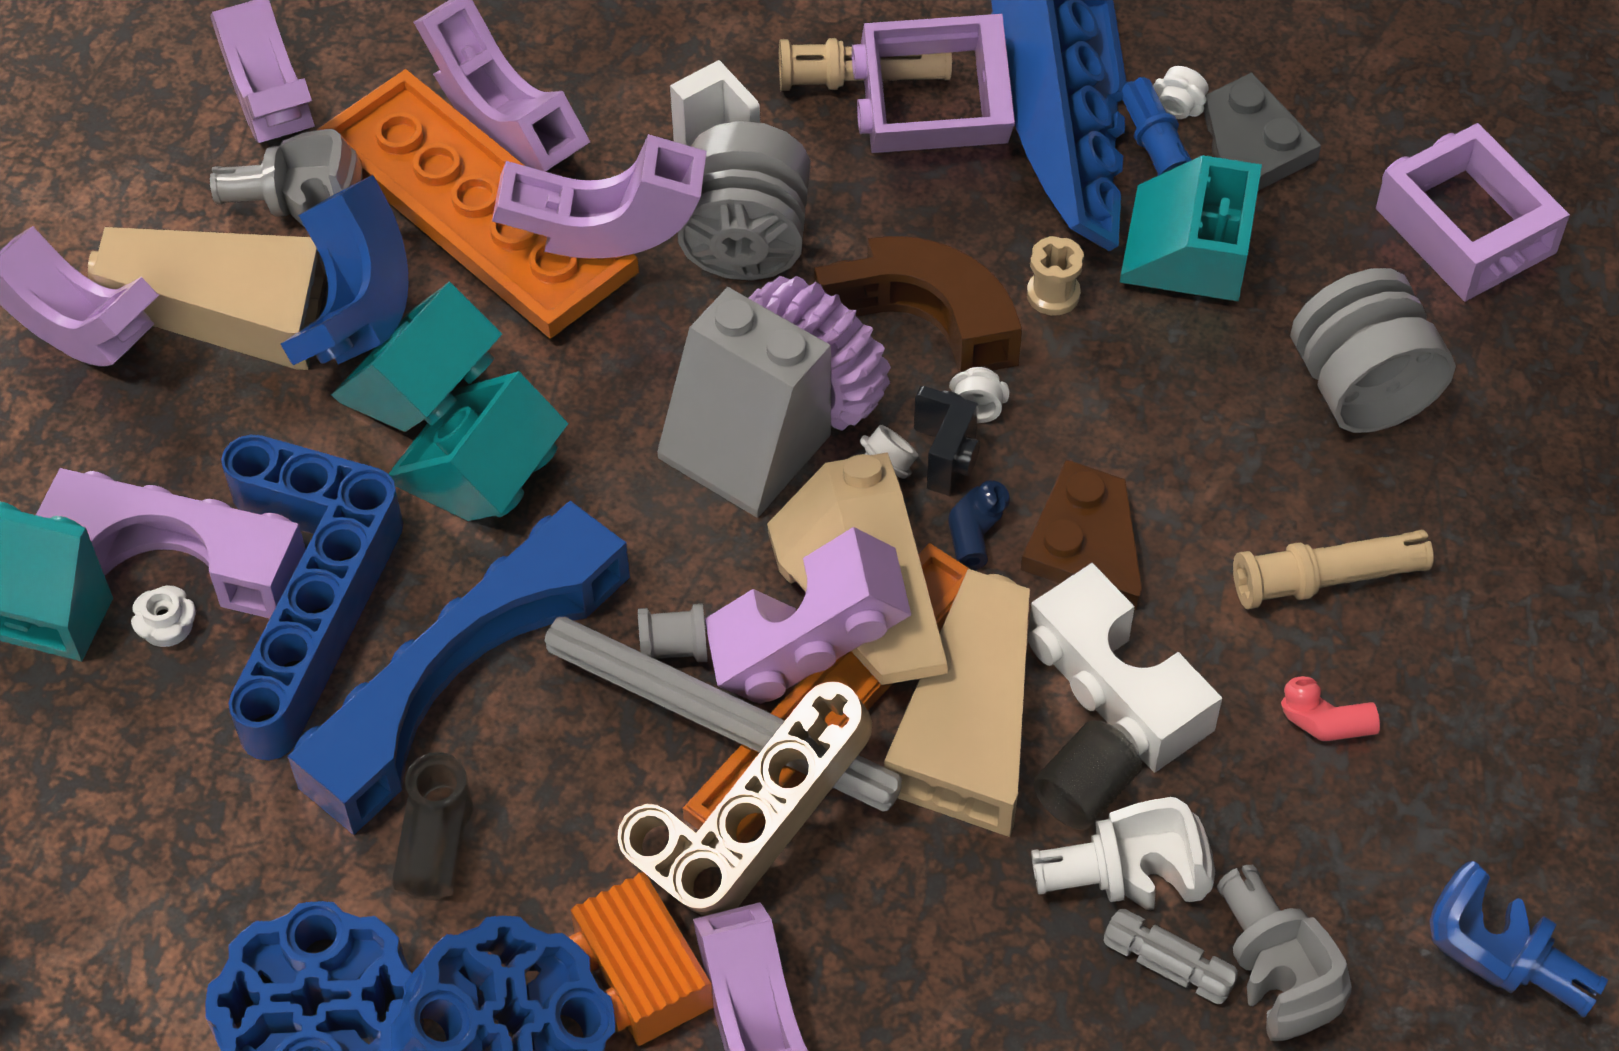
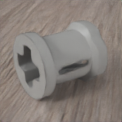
[638,603,707,663]

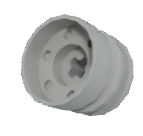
[678,121,811,280]
[1290,268,1456,433]

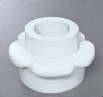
[1153,66,1209,119]
[949,367,1010,423]
[860,425,919,479]
[131,585,196,647]

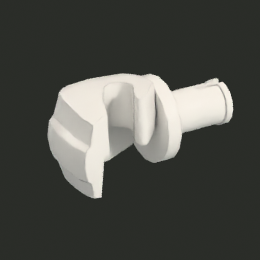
[1031,797,1215,911]

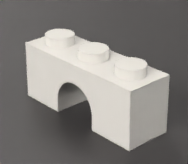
[1028,563,1222,773]

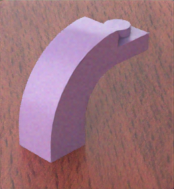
[210,0,315,143]
[414,0,590,172]
[492,134,707,258]
[0,226,159,366]
[693,902,808,1051]

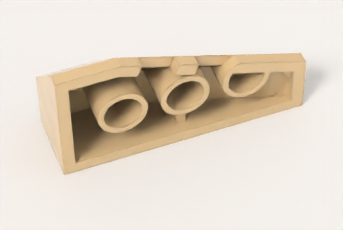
[767,452,948,685]

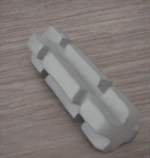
[1104,909,1238,1004]

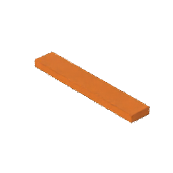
[683,543,969,843]

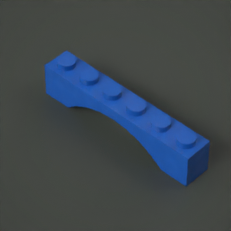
[288,501,630,835]

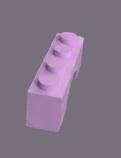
[36,468,306,619]

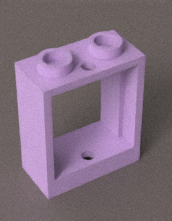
[852,14,1015,153]
[1376,123,1570,302]

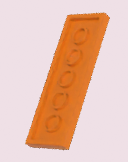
[317,69,639,339]

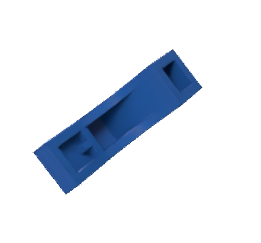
[281,175,409,365]

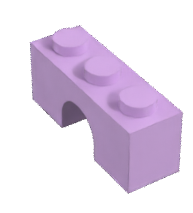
[705,527,911,704]

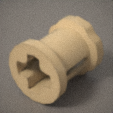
[1027,236,1084,316]

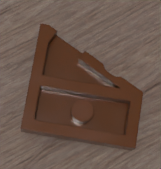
[1021,459,1142,610]

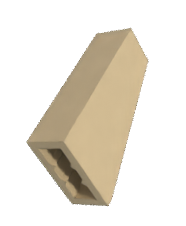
[88,227,327,370]
[884,569,1030,837]

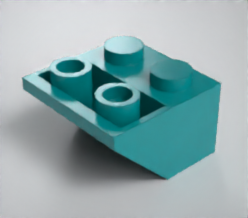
[1120,155,1262,301]
[0,501,113,662]

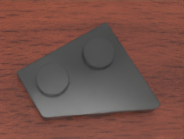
[1203,72,1321,191]

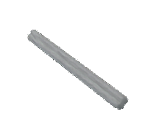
[544,617,902,811]

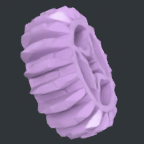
[749,276,891,430]

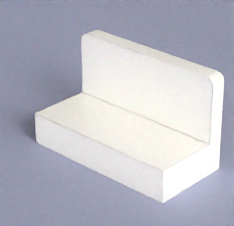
[670,60,760,146]

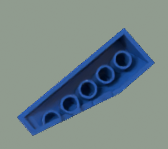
[991,0,1127,251]

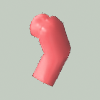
[1281,676,1380,741]

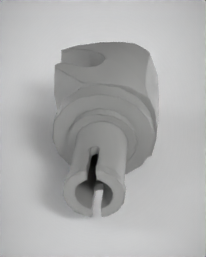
[210,129,363,227]
[1217,865,1352,1041]

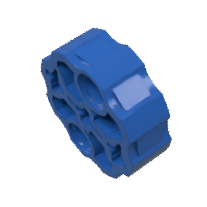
[205,901,424,1051]
[391,916,615,1051]

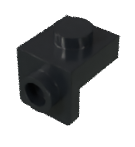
[914,386,980,496]

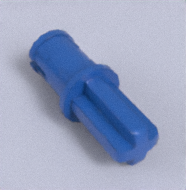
[1122,77,1192,176]

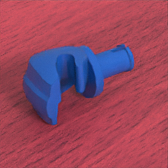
[1429,861,1608,1018]

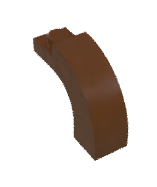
[814,236,1022,373]

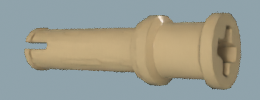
[779,38,952,91]
[1233,530,1433,609]

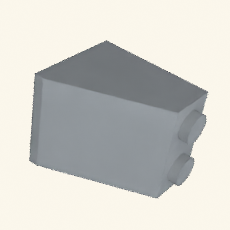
[657,287,831,518]

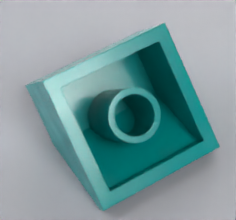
[331,281,502,432]
[388,371,569,521]

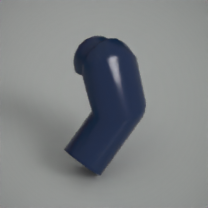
[948,480,1010,570]

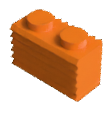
[569,872,714,1046]

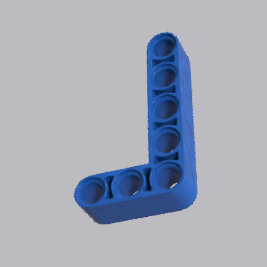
[221,434,404,761]

